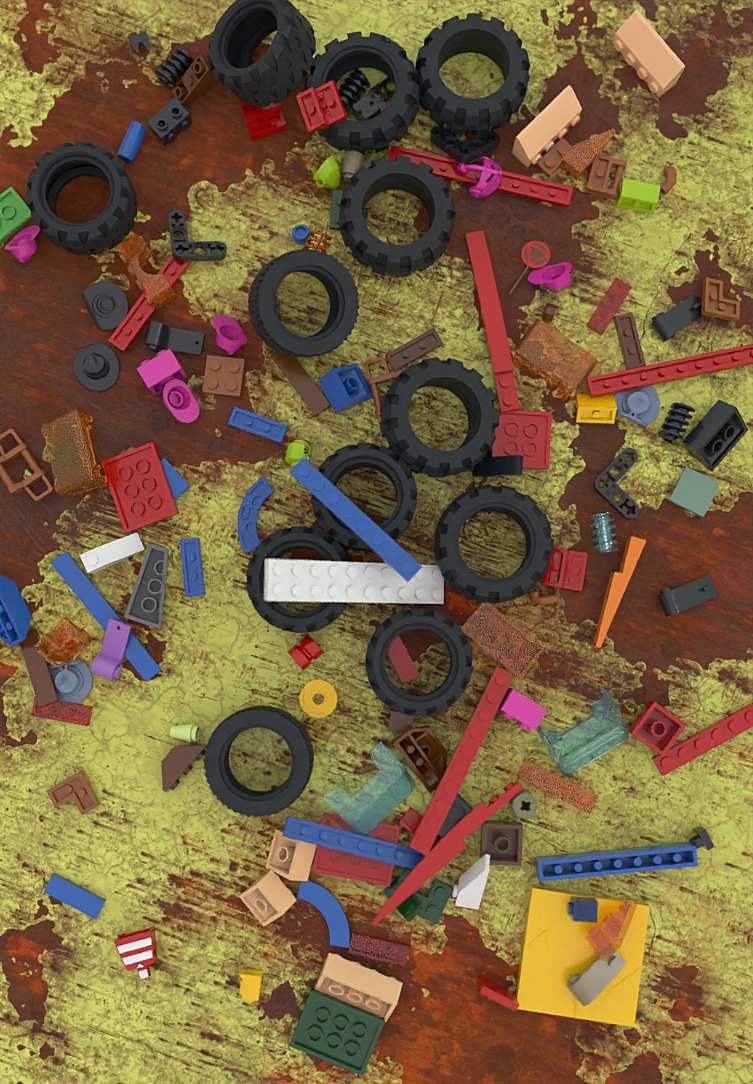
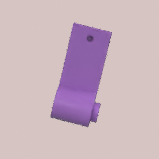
[91,618,132,681]

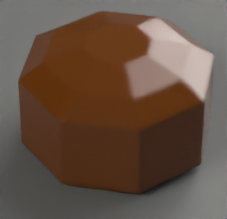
[542,303,556,323]

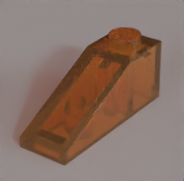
[560,129,616,180]

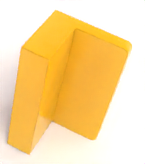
[576,394,617,424]

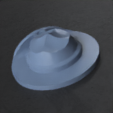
[614,386,660,427]
[49,660,93,705]

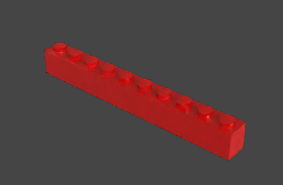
[409,667,514,856]

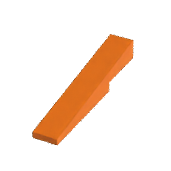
[592,536,647,648]

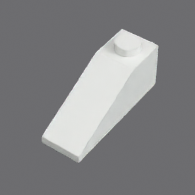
[80,533,145,574]
[452,854,490,910]

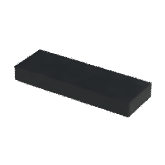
[472,455,524,478]

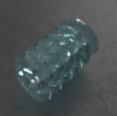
[590,512,619,553]

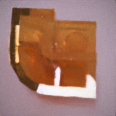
[33,617,92,666]

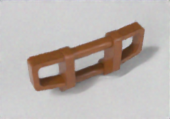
[364,356,415,426]
[0,429,55,501]

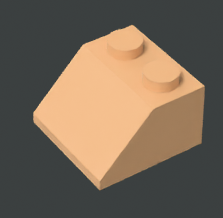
[266,829,317,881]
[239,869,297,926]

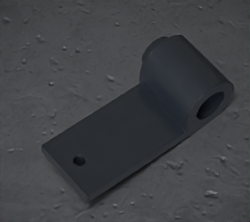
[650,294,703,342]
[144,321,206,356]
[657,575,718,617]

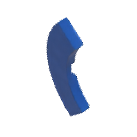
[237,476,275,555]
[297,879,350,948]

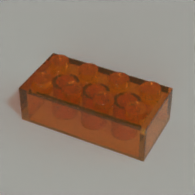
[460,602,545,679]

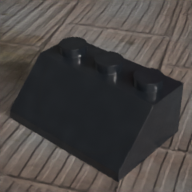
[682,400,748,471]

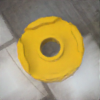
[299,679,338,718]

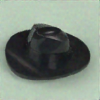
[74,344,120,391]

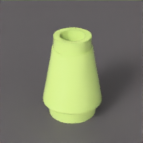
[170,724,201,743]

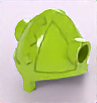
[311,155,342,189]

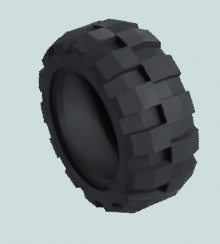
[303,31,420,155]
[433,484,554,604]

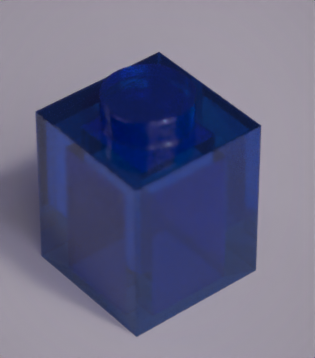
[567,896,598,923]

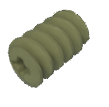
[509,789,538,819]

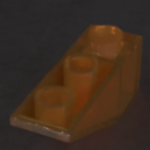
[586,900,637,961]

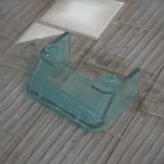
[536,687,628,776]

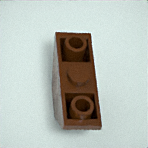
[172,53,215,106]
[161,743,206,792]

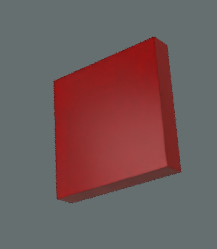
[477,975,519,1011]

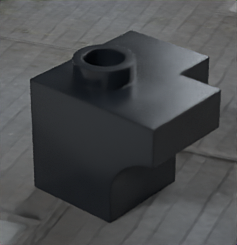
[352,95,388,121]

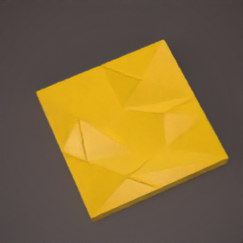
[515,885,650,1027]

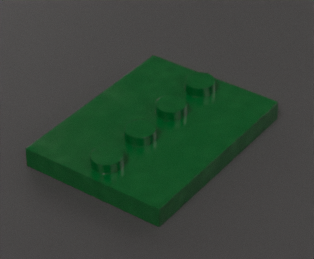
[289,988,385,1076]

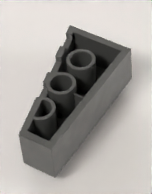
[124,543,169,629]

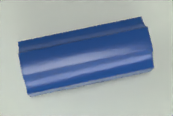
[117,121,147,163]

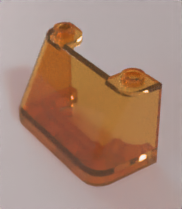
[41,408,108,497]

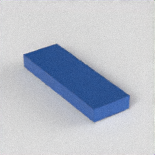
[228,406,288,444]
[180,538,206,597]
[44,873,106,919]

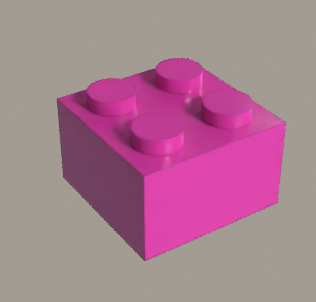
[136,349,188,396]
[499,688,547,731]

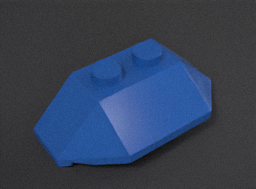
[0,574,32,647]

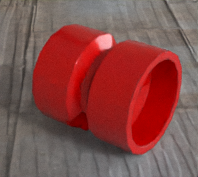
[288,634,324,670]

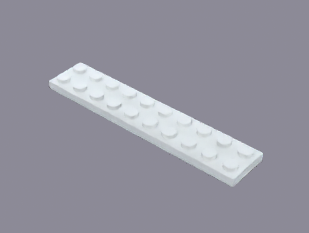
[264,559,444,604]

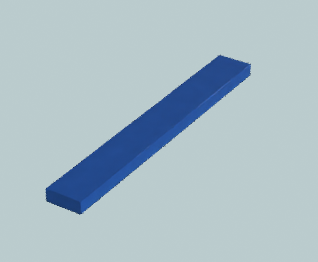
[51,551,162,682]
[282,816,424,869]

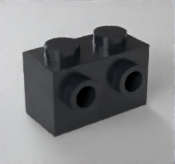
[147,98,192,146]

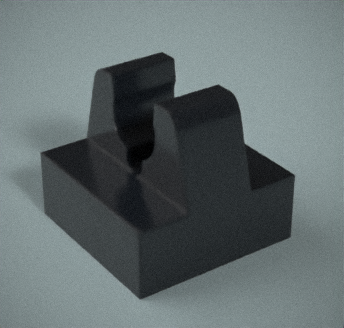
[128,31,150,53]
[689,826,715,850]

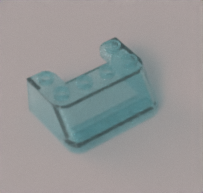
[322,742,415,836]

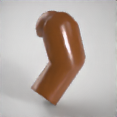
[660,166,677,195]
[529,591,558,606]

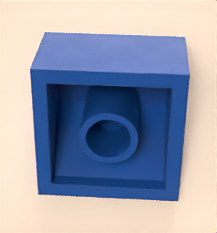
[319,363,373,413]

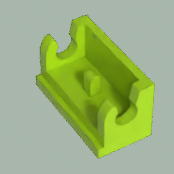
[616,178,660,214]

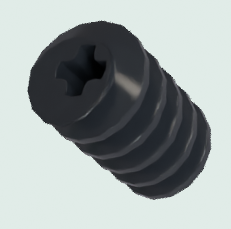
[154,48,194,90]
[338,68,371,111]
[658,403,695,446]

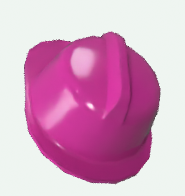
[4,225,41,262]
[528,262,572,291]
[212,315,247,355]
[163,379,199,423]

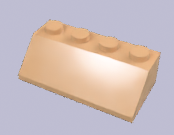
[612,10,685,97]
[512,85,582,168]
[314,953,403,1022]

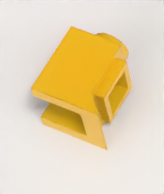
[239,969,263,1003]

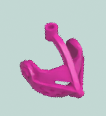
[457,156,503,198]

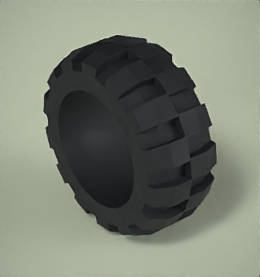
[415,13,530,135]
[339,155,456,277]
[379,357,499,478]

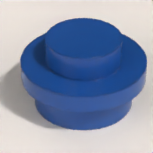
[292,224,310,244]

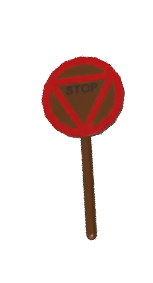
[508,241,551,295]

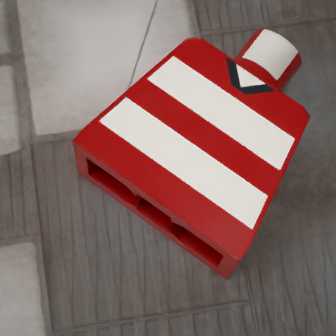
[114,927,157,979]

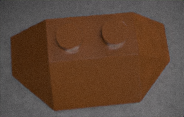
[392,725,448,793]

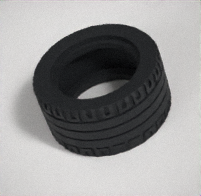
[248,249,360,357]
[203,705,314,817]

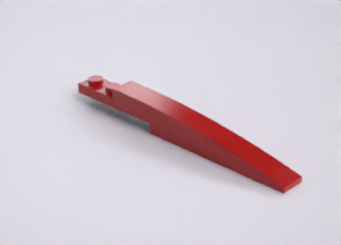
[465,230,520,413]
[372,781,523,925]

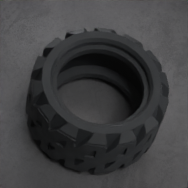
[208,0,316,107]
[26,141,138,256]
[311,443,417,551]
[246,526,350,633]
[365,609,473,716]

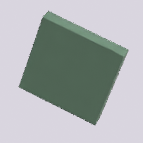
[668,466,720,518]

